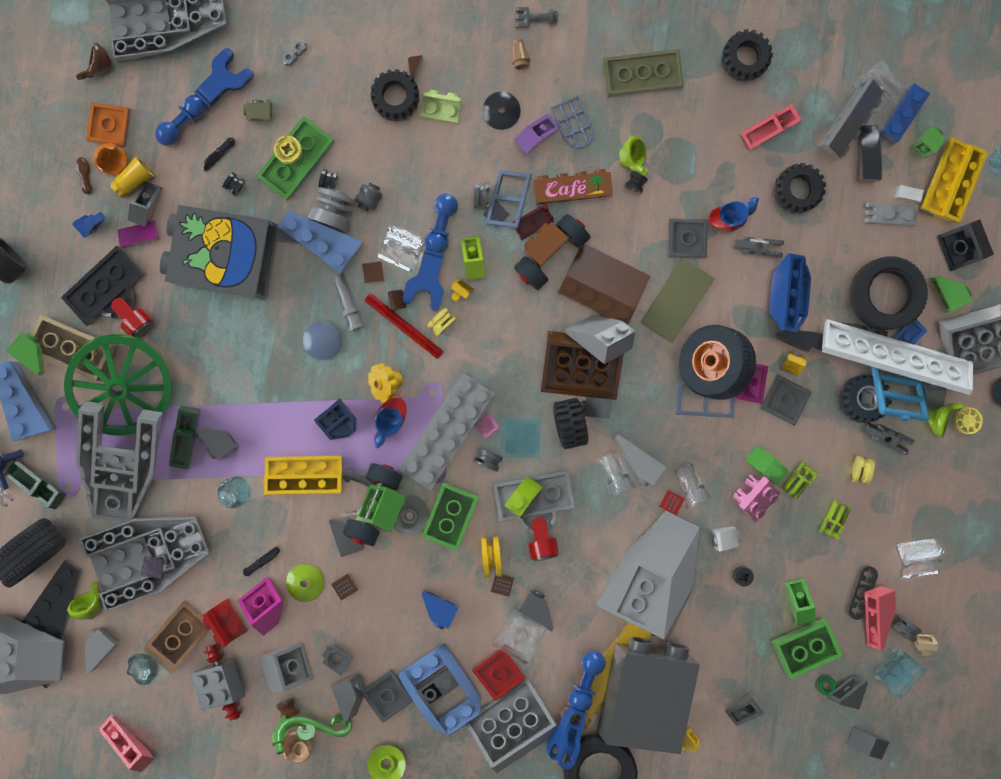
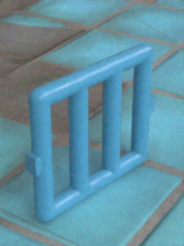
[871,366,930,421]

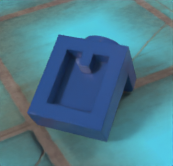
[72,212,106,238]

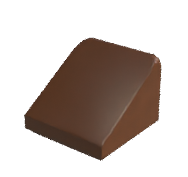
[408,55,423,79]
[388,290,407,311]

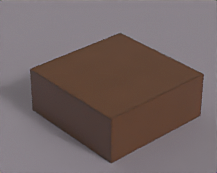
[362,261,384,283]

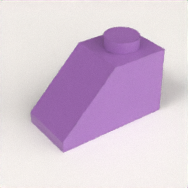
[515,114,559,154]

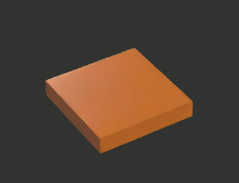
[86,102,131,147]

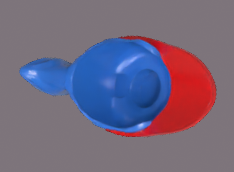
[708,197,759,232]
[374,397,407,448]

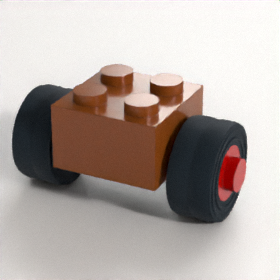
[514,214,591,291]

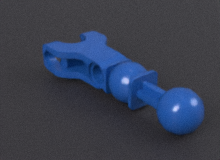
[155,48,254,146]
[402,193,458,312]
[546,651,606,769]

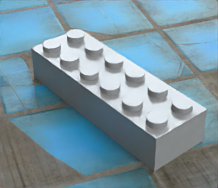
[398,373,494,491]

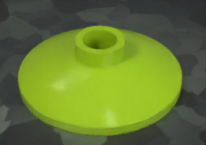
[286,564,324,602]
[367,745,406,779]

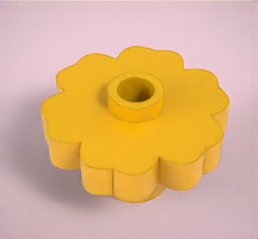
[368,363,403,403]

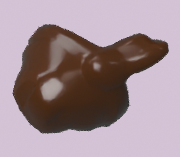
[76,42,112,80]

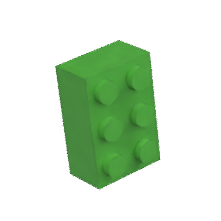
[422,482,479,551]
[771,618,843,680]

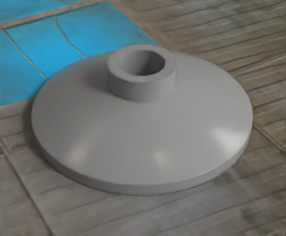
[395,497,429,535]

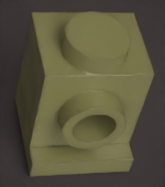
[243,99,272,122]

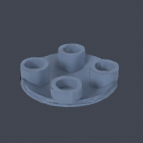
[303,322,341,360]

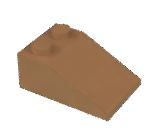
[142,601,210,674]

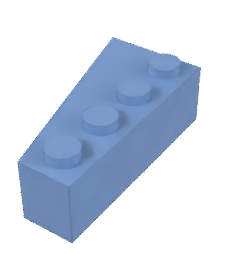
[277,211,363,273]
[0,361,56,441]

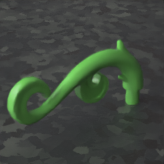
[272,714,352,755]

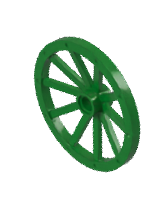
[64,334,172,436]

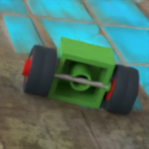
[342,463,406,546]

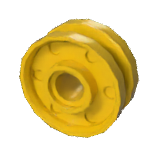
[481,536,502,578]

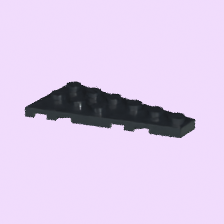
[22,560,81,688]

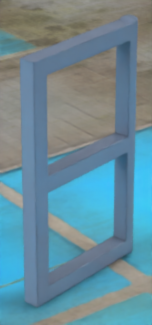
[485,170,532,229]
[675,380,735,418]

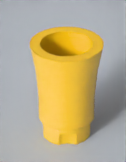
[110,156,154,198]

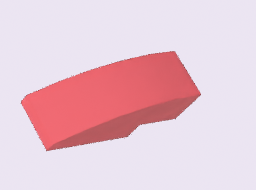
[741,104,803,150]

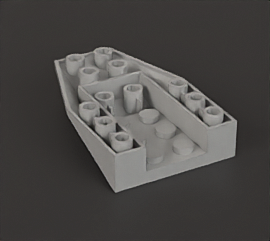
[105,0,227,63]
[595,511,701,640]
[79,517,209,612]

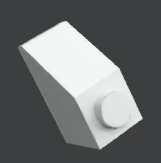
[711,526,741,552]

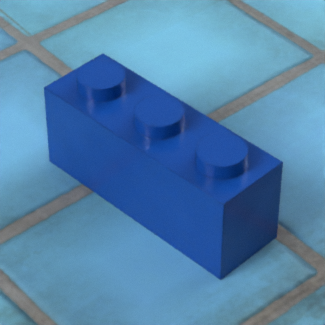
[879,83,930,145]

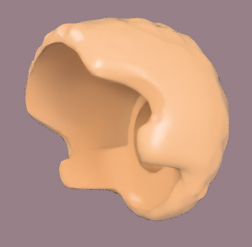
[283,731,313,763]

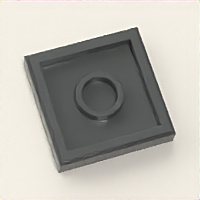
[668,218,708,258]
[760,374,812,426]
[364,669,413,723]

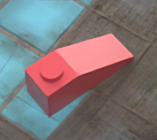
[865,586,896,651]
[98,715,154,772]

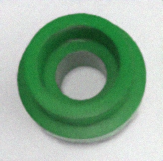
[817,676,837,695]

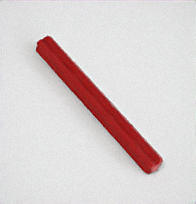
[364,293,443,359]

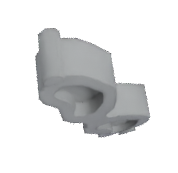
[283,41,307,66]

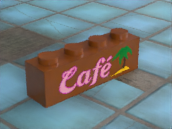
[533,169,613,205]

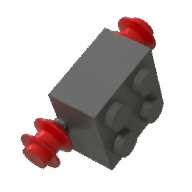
[190,644,245,721]

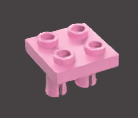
[733,474,781,522]

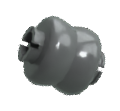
[355,182,382,212]

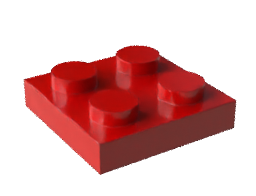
[472,646,526,701]

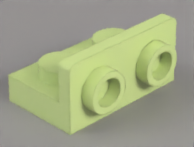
[420,90,461,124]

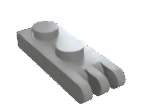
[864,203,918,226]

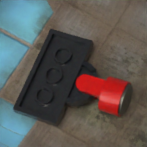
[61,245,154,339]

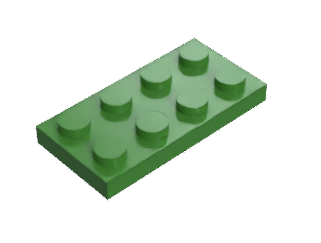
[256,116,334,200]

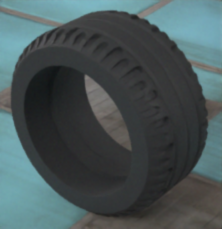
[0,238,26,284]

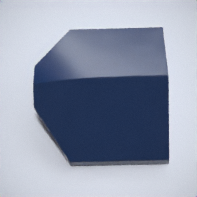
[314,399,357,440]

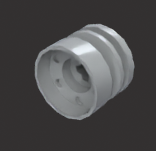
[307,187,356,233]

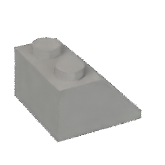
[259,643,313,693]

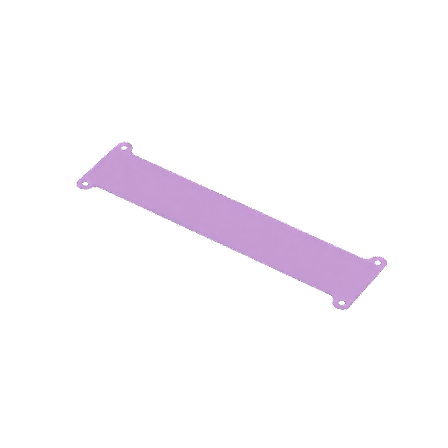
[55,382,446,498]

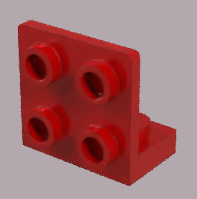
[203,598,249,648]

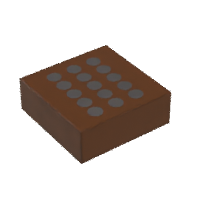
[331,574,358,600]
[491,574,514,597]

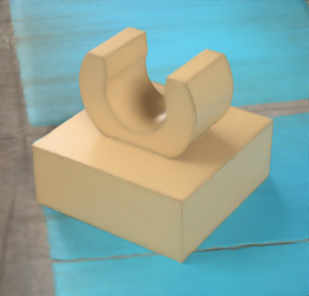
[914,634,938,657]

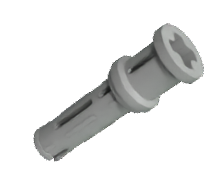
[332,273,364,332]

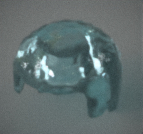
[217,476,251,509]
[127,653,158,685]

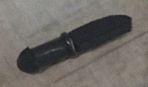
[202,137,235,171]
[243,547,280,576]

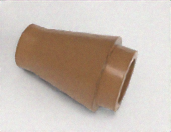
[512,39,531,70]

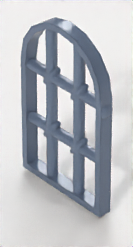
[550,95,594,148]

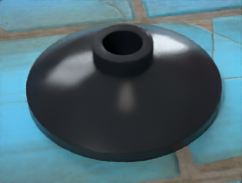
[482,92,521,130]

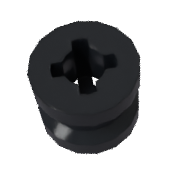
[318,169,338,189]
[625,171,648,194]
[222,172,246,196]
[733,566,754,587]

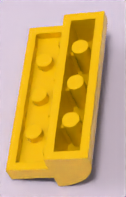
[921,137,988,223]
[264,456,343,495]

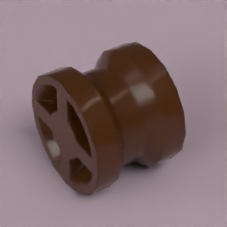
[276,698,299,719]

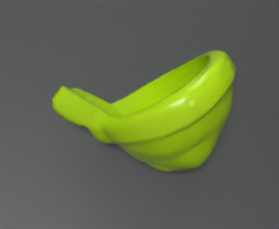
[619,136,649,175]
[928,403,964,438]
[67,581,101,620]

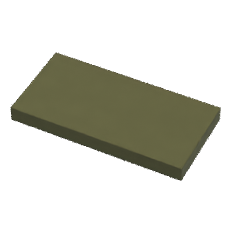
[603,49,684,97]
[640,258,714,343]

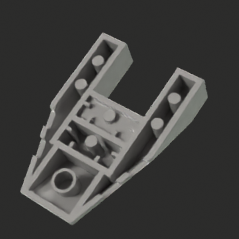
[76,401,162,523]
[0,615,64,694]

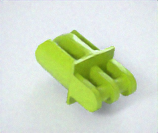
[781,461,819,500]
[819,500,851,540]

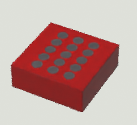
[659,490,685,516]

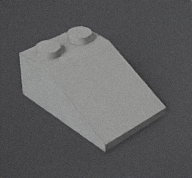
[565,315,636,364]
[613,434,666,487]

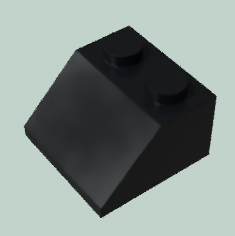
[937,219,994,271]

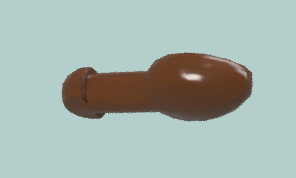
[75,157,92,194]

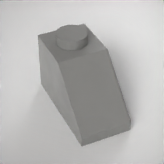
[85,627,119,674]

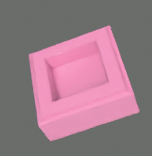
[474,413,501,439]

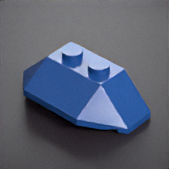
[769,253,811,333]

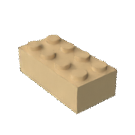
[32,315,117,381]

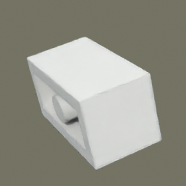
[895,185,924,203]

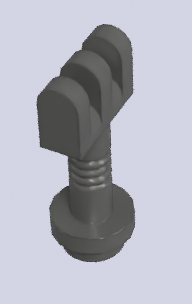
[516,7,558,28]
[342,467,377,489]

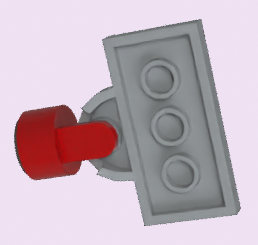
[493,470,575,561]

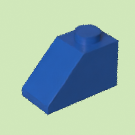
[422,590,458,630]

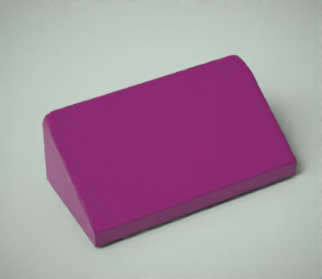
[118,221,160,248]

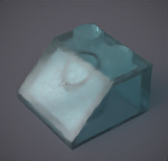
[874,649,927,699]

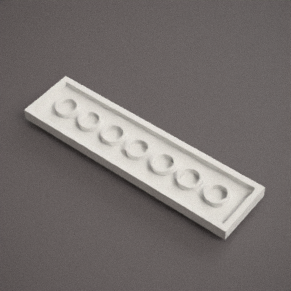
[822,319,973,395]

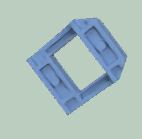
[397,643,481,736]

